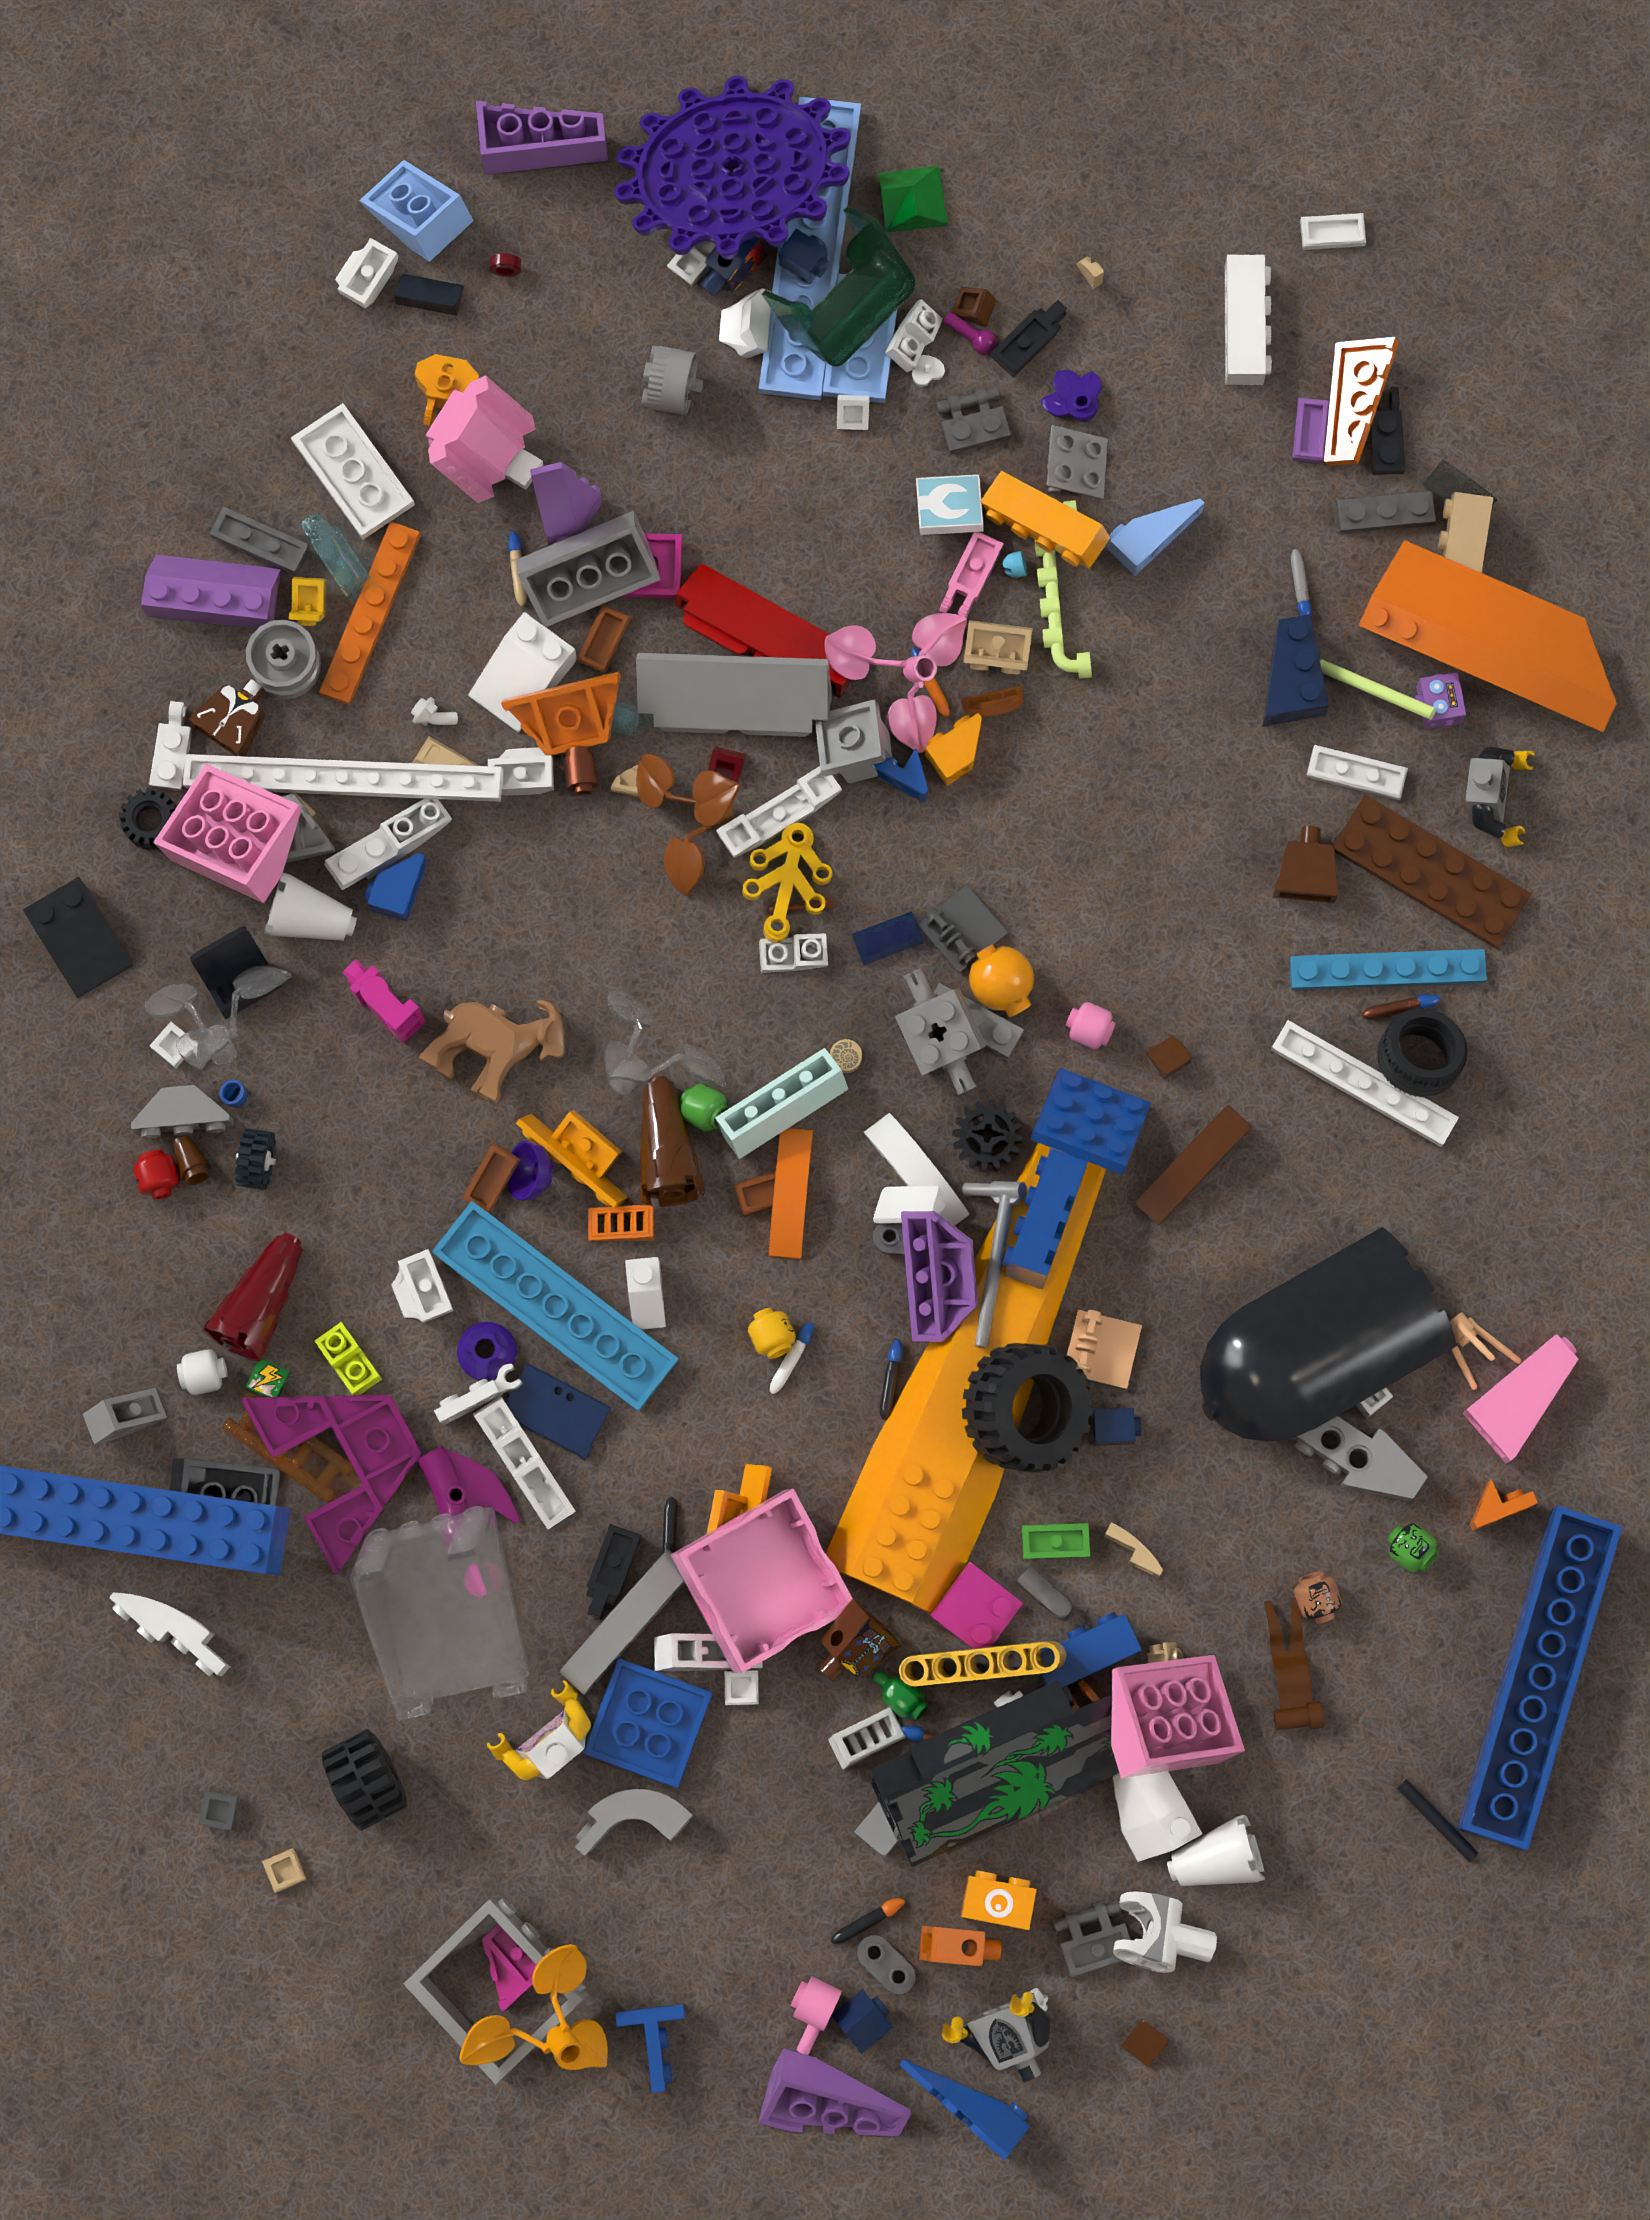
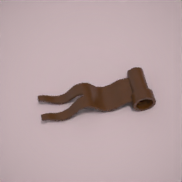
[1264,1597,1324,1730]

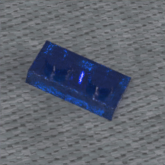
[852,911,924,966]

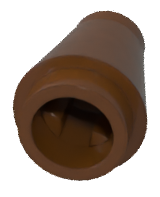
[172,1135,211,1186]

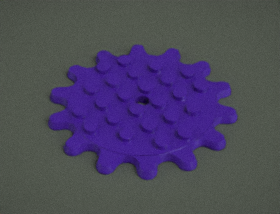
[614,76,851,259]

